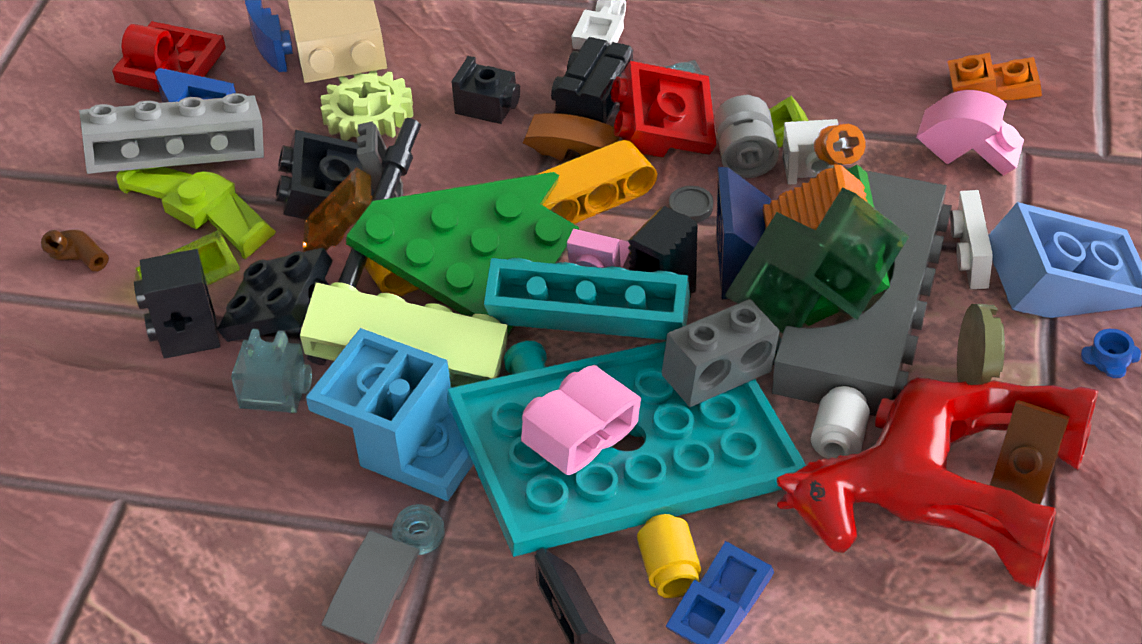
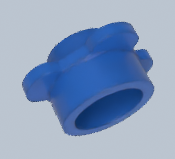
[1081,329,1141,378]

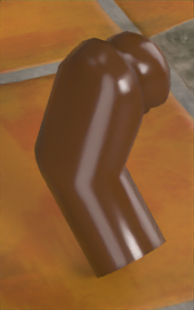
[41,230,109,272]

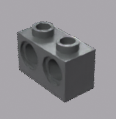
[662,299,780,407]

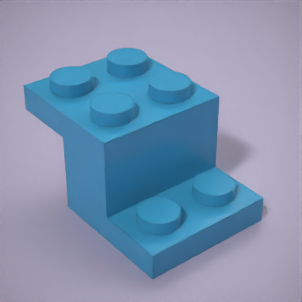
[306,328,473,501]

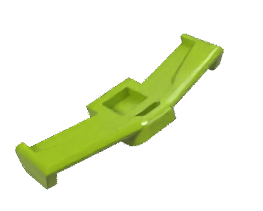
[116,167,276,260]

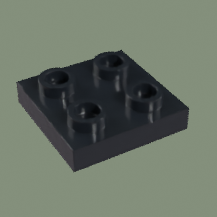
[217,248,333,342]

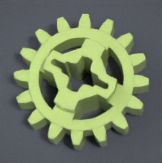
[320,70,414,141]

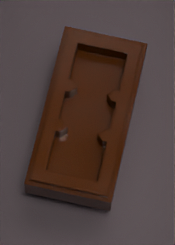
[990,400,1070,505]

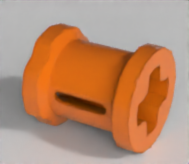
[814,123,866,165]

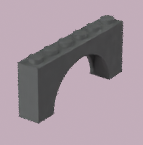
[772,166,952,416]

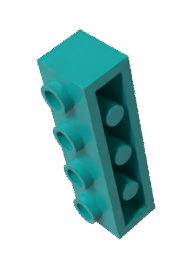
[484,258,690,340]

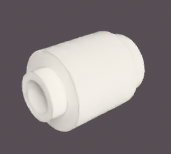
[811,386,870,459]

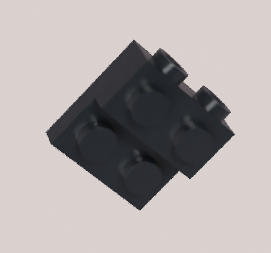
[275,130,374,224]

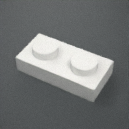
[950,190,993,289]

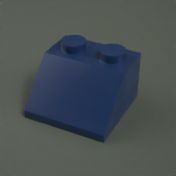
[716,167,788,300]

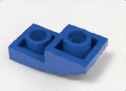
[245,0,293,73]

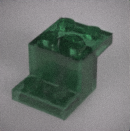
[725,187,909,335]

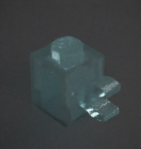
[231,329,312,413]

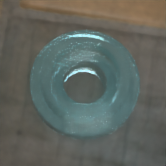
[392,504,445,555]

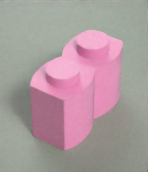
[521,365,641,475]

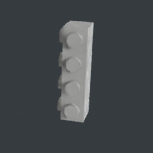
[79,93,264,174]

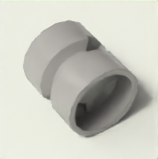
[714,95,779,178]

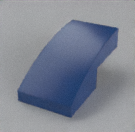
[666,541,775,644]

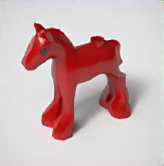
[777,377,1099,590]

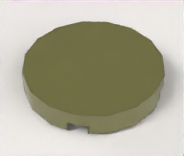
[957,304,1005,385]

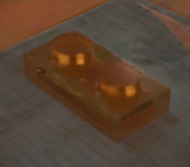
[303,167,372,252]

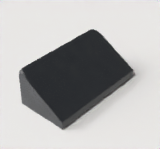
[534,548,616,644]

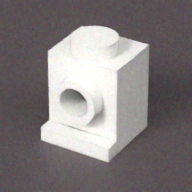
[782,119,846,185]

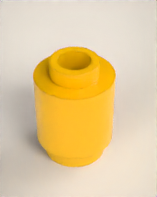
[637,514,701,598]

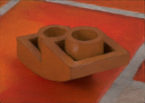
[523,113,620,161]

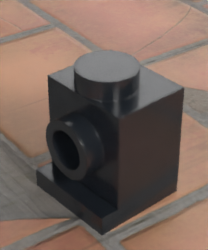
[451,56,520,124]

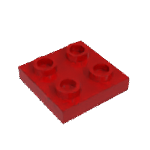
[112,21,226,92]

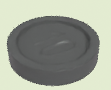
[669,186,714,222]

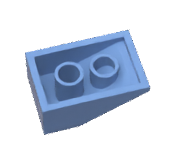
[988,202,1142,318]

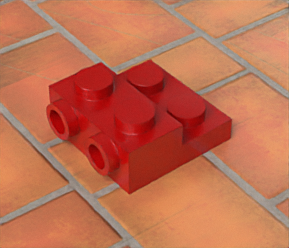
[611,61,717,157]

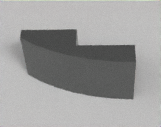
[321,530,420,644]

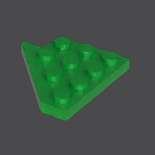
[346,172,579,338]

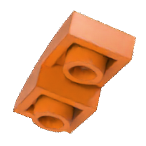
[948,52,1042,100]

